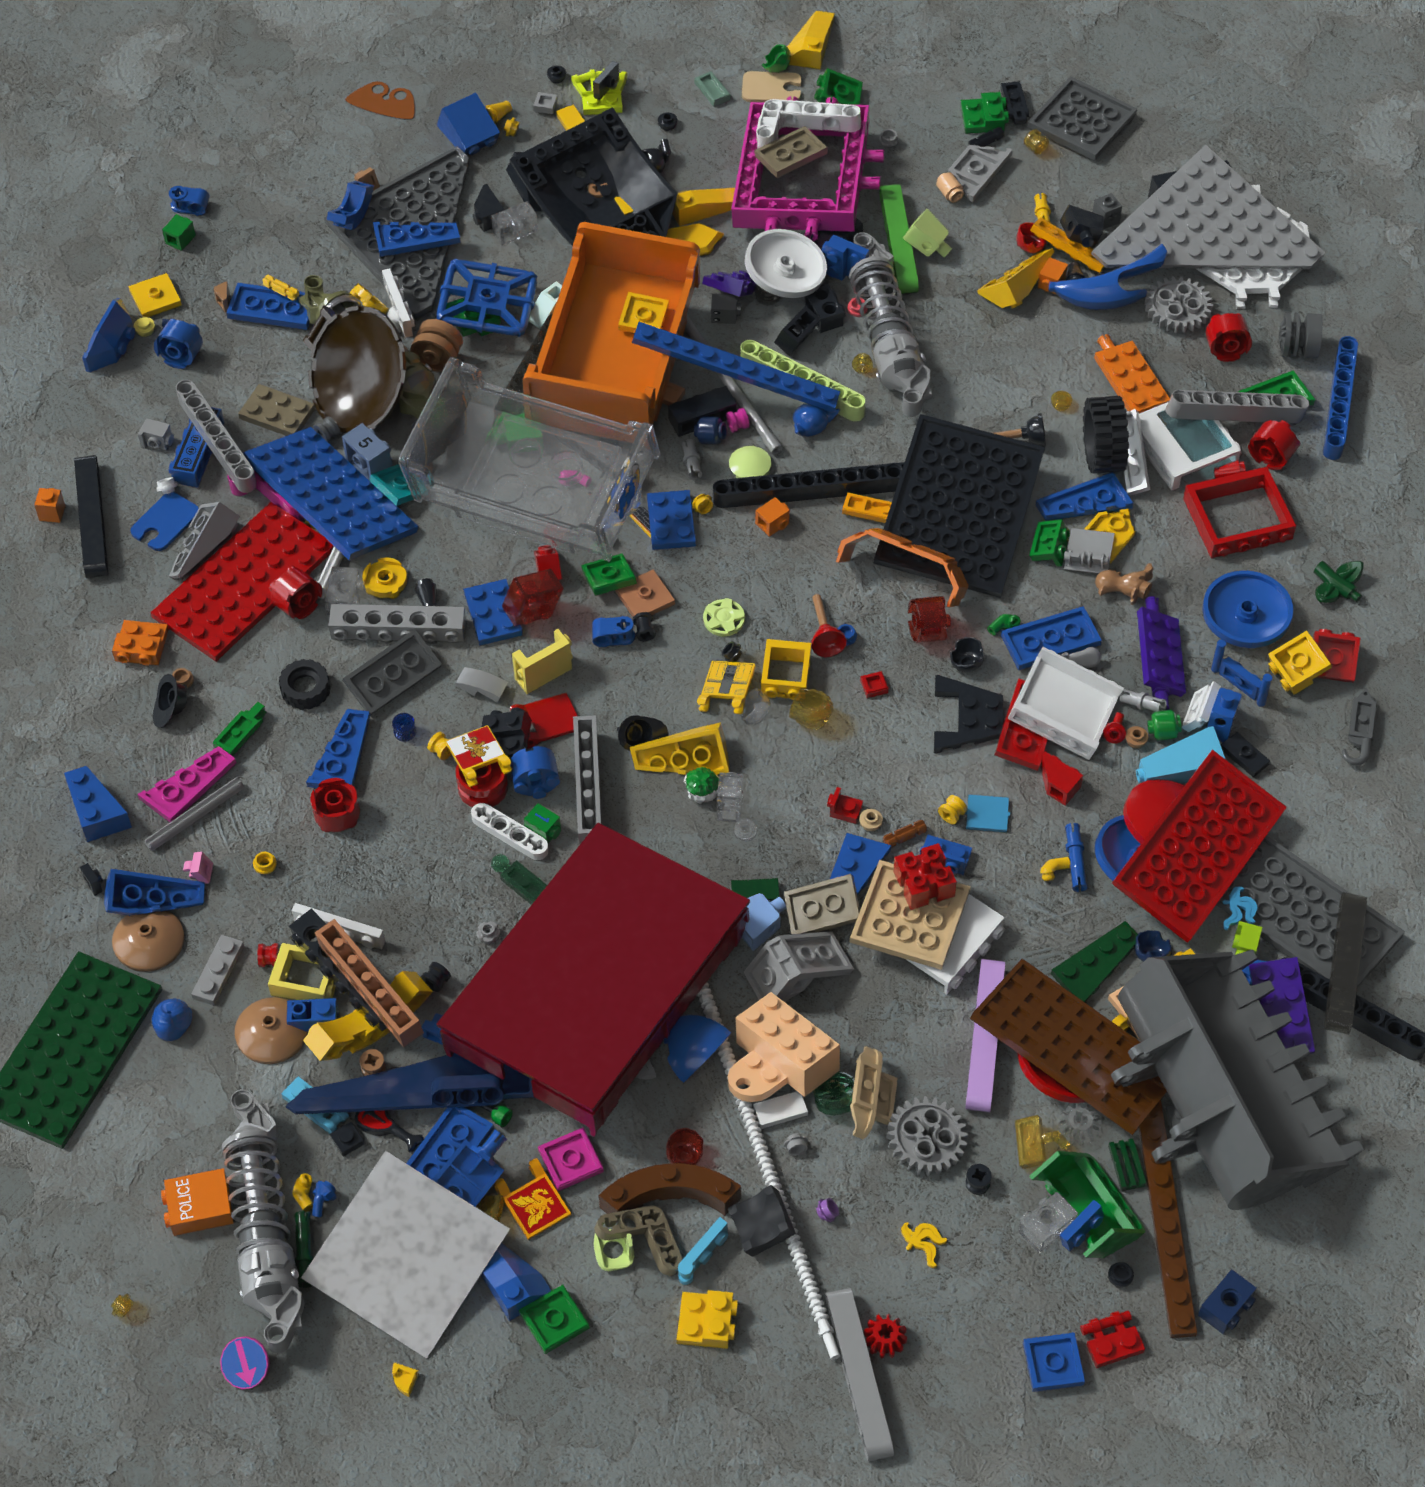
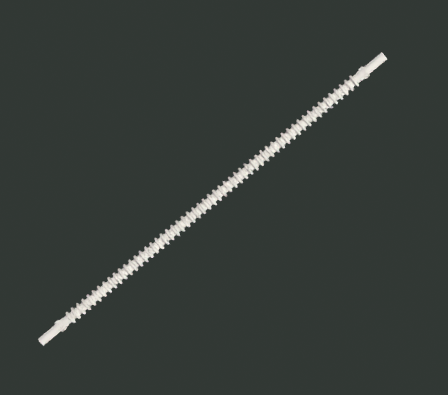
[697,982,840,1360]

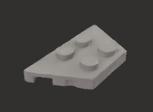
[948,145,1013,202]

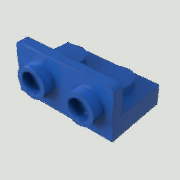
[920,835,972,875]

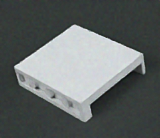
[1007,647,1124,760]
[906,894,1005,995]

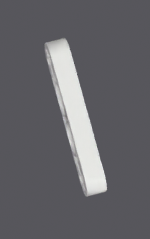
[471,803,548,860]

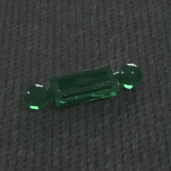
[491,854,547,905]

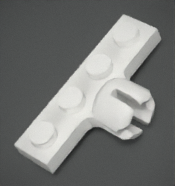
[382,268,415,338]

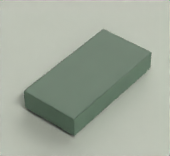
[694,71,731,107]

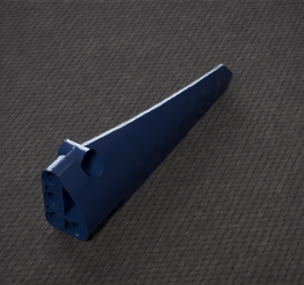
[286,1053,535,1115]

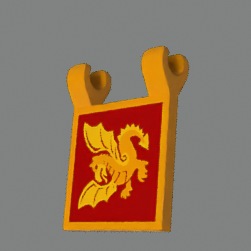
[494,1158,571,1240]

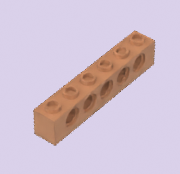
[315,919,424,1047]

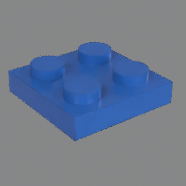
[1023,1332,1085,1392]

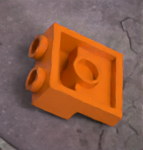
[112,620,169,666]

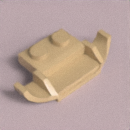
[850,1046,898,1139]

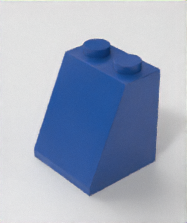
[437,93,500,155]

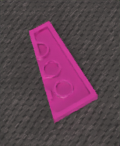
[137,746,236,822]

